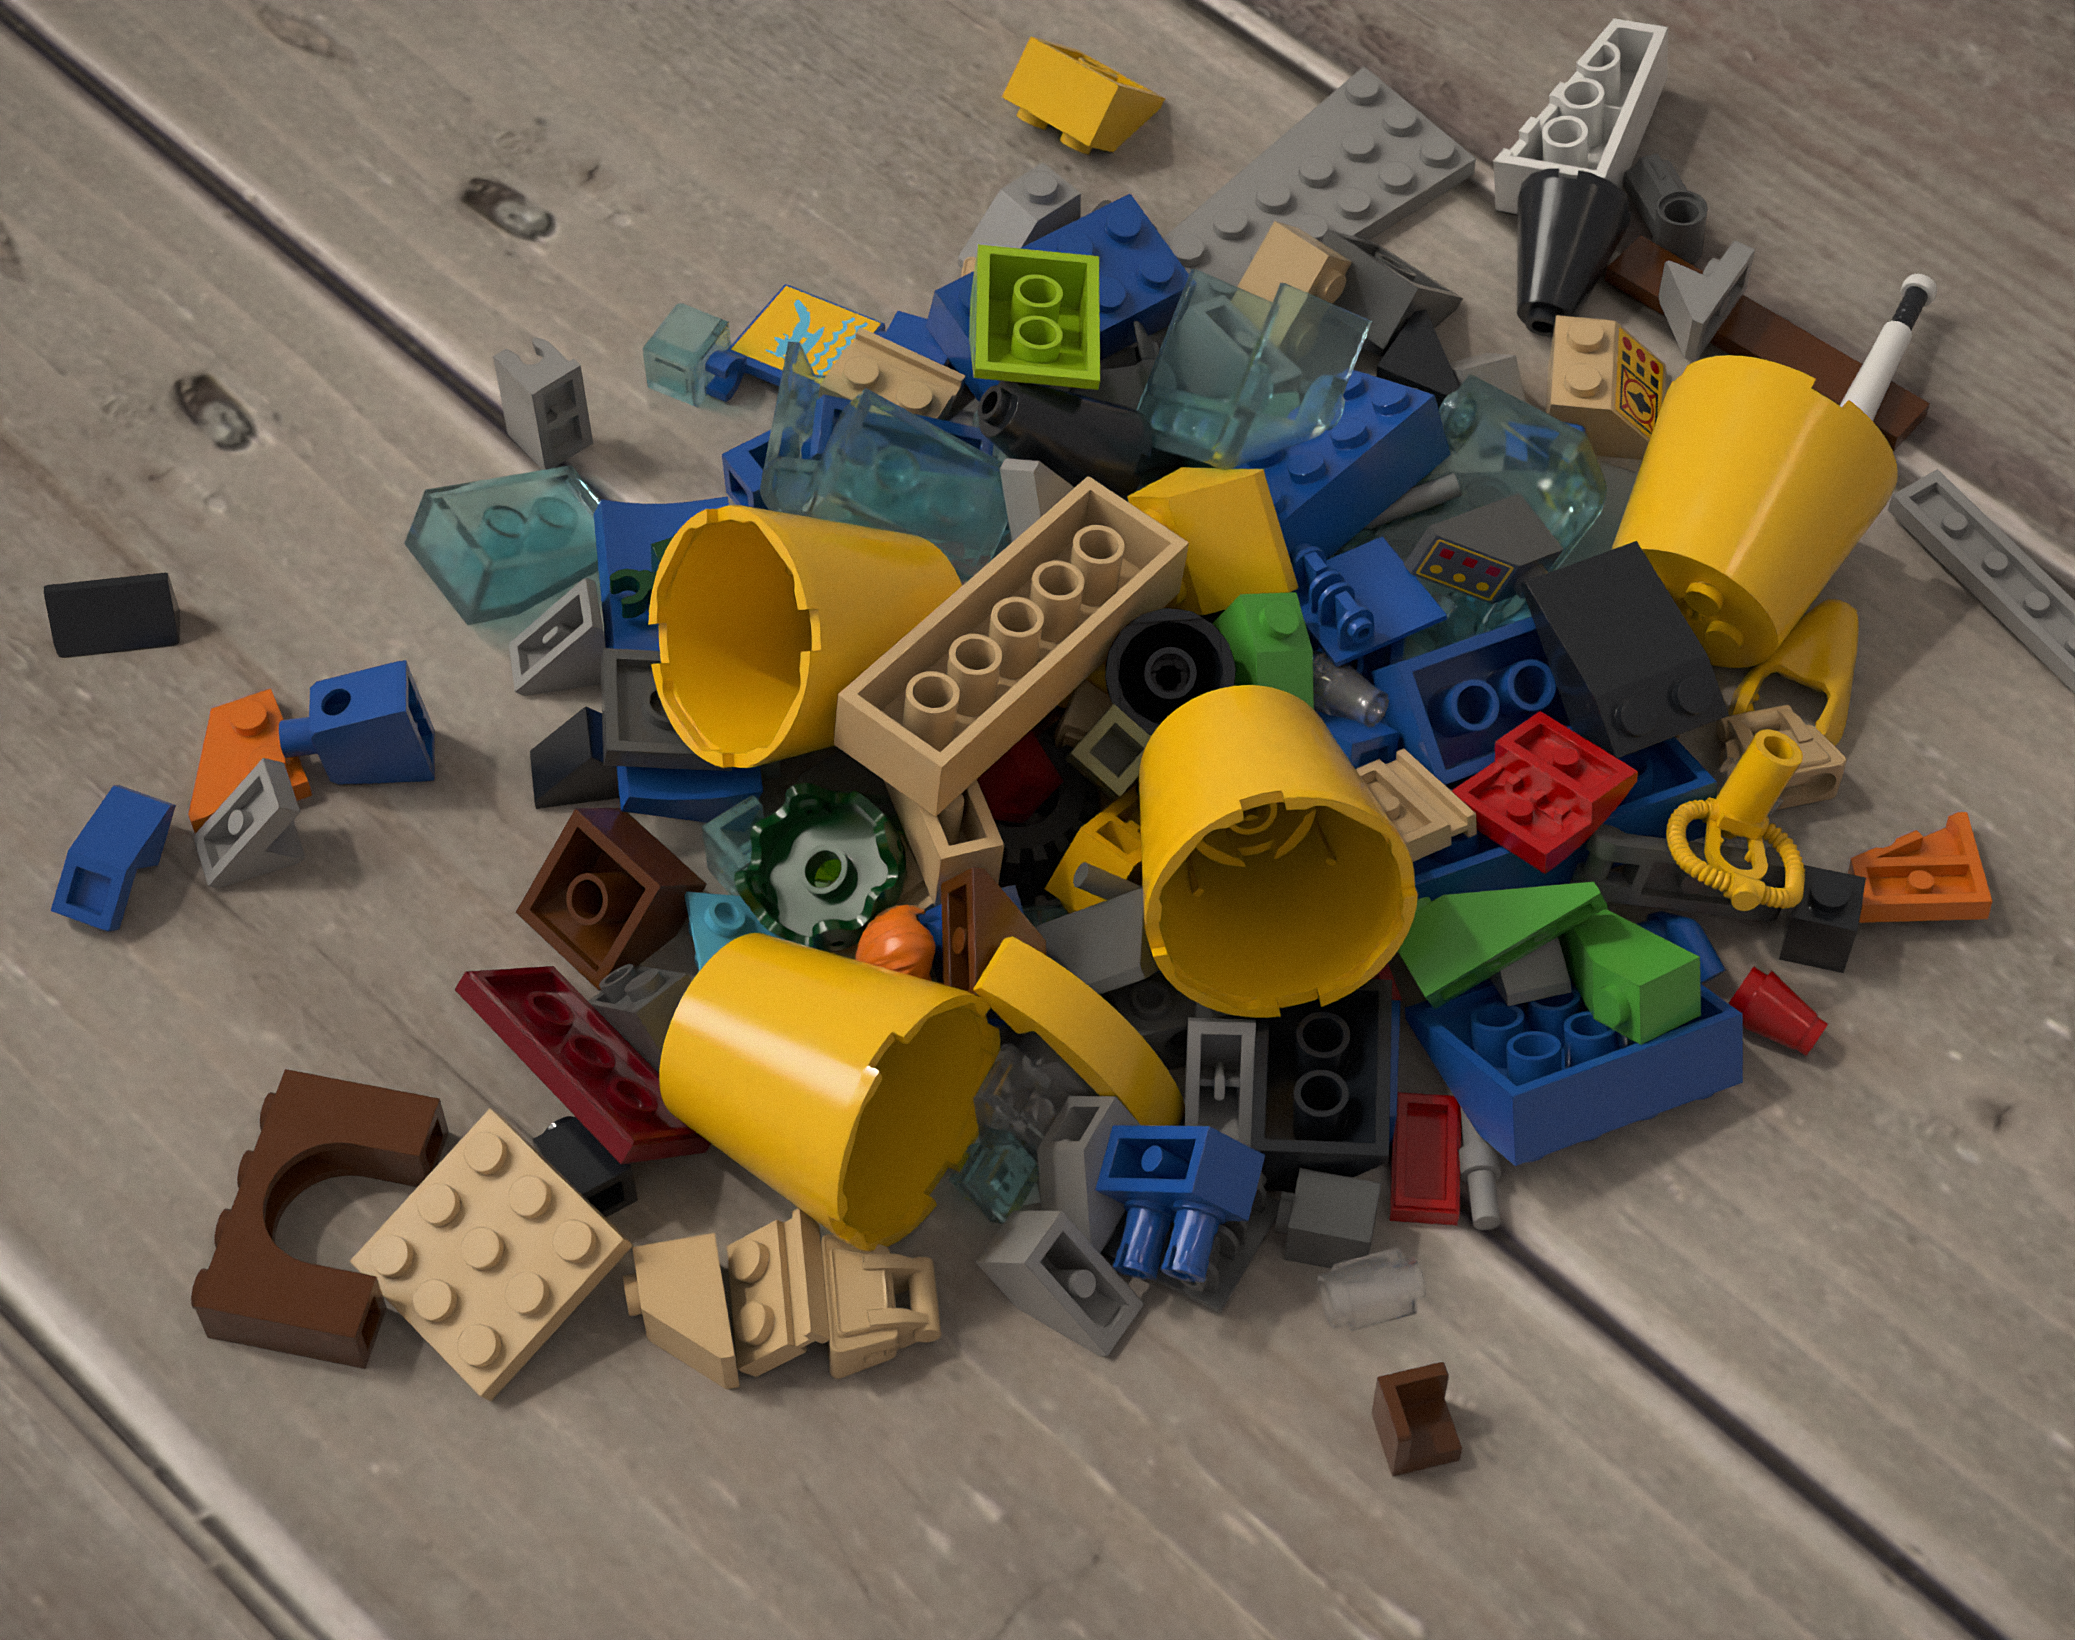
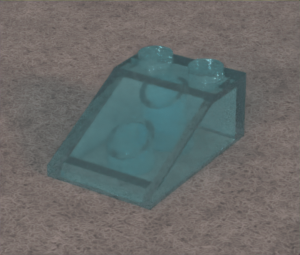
[795,388,1008,582]
[404,465,600,625]

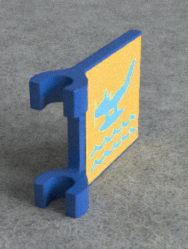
[705,284,885,435]

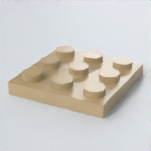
[350,1108,633,1401]

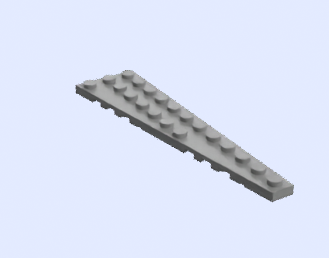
[930,66,1476,503]

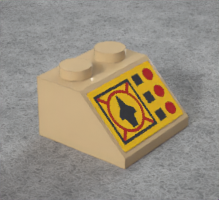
[1545,315,1666,460]

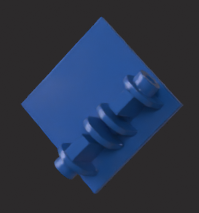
[1289,536,1447,667]

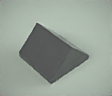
[1036,887,1160,994]

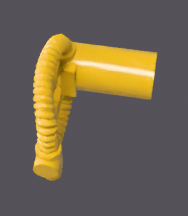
[1666,729,1805,911]

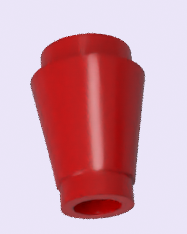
[1728,966,1829,1056]

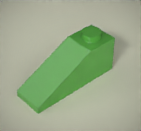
[1212,592,1314,709]
[1398,882,1608,1009]
[1558,909,1701,1045]

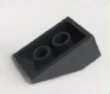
[1520,541,1729,758]

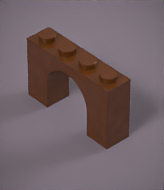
[191,1069,449,1369]

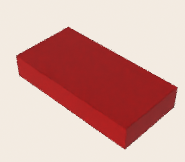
[1389,1092,1461,1226]

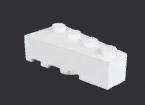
[1493,19,1668,214]

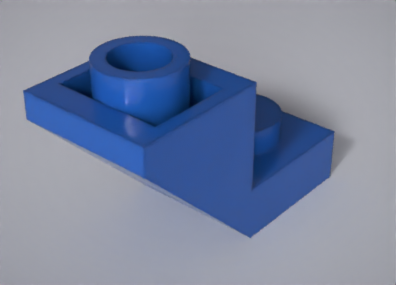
[51,785,176,932]

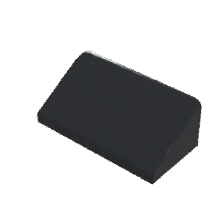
[44,573,180,658]

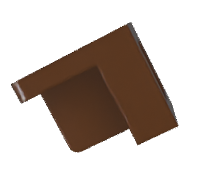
[1371,1362,1462,1477]

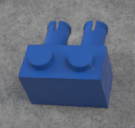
[1095,1125,1265,1282]

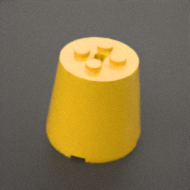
[1611,355,1898,668]
[648,505,962,768]
[1139,685,1418,1018]
[659,933,1000,1251]

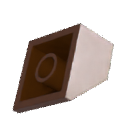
[515,808,707,991]

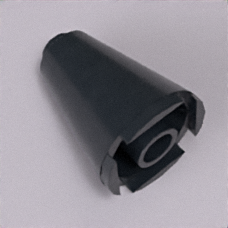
[1517,168,1632,337]
[978,381,1153,502]
[1105,608,1236,736]

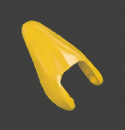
[1728,599,1859,746]

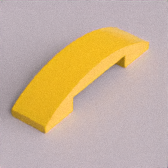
[973,936,1185,1126]

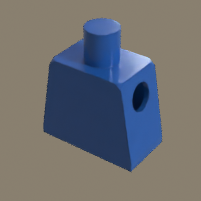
[279,660,435,785]

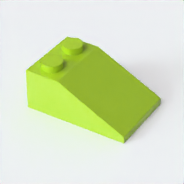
[969,244,1100,390]

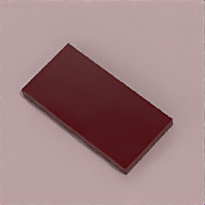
[454,966,711,1164]

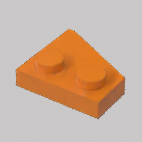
[188,688,313,834]
[1848,812,1993,923]

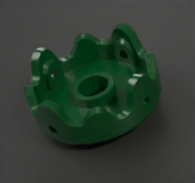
[734,783,907,952]

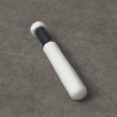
[1840,274,1937,421]

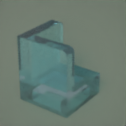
[642,303,731,408]
[702,795,764,896]

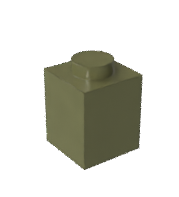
[1064,704,1151,801]

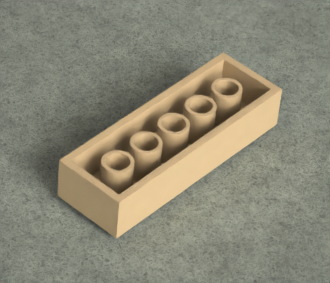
[834,476,1189,817]

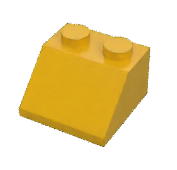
[1002,36,1165,155]
[1127,467,1298,615]

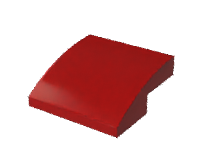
[1452,711,1638,874]

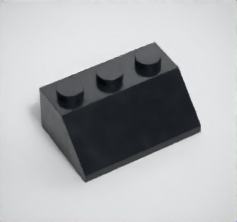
[1251,979,1392,1192]

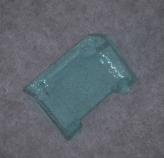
[1327,374,1608,652]

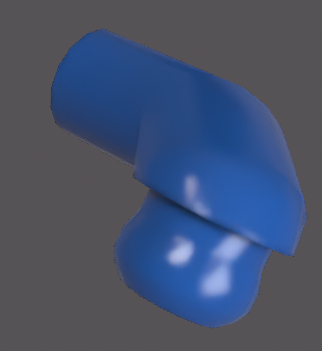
[1637,911,1726,984]

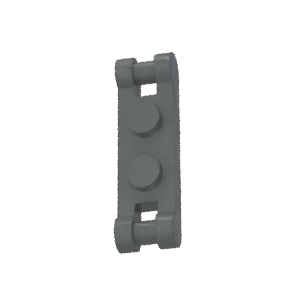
[1570,824,1786,921]

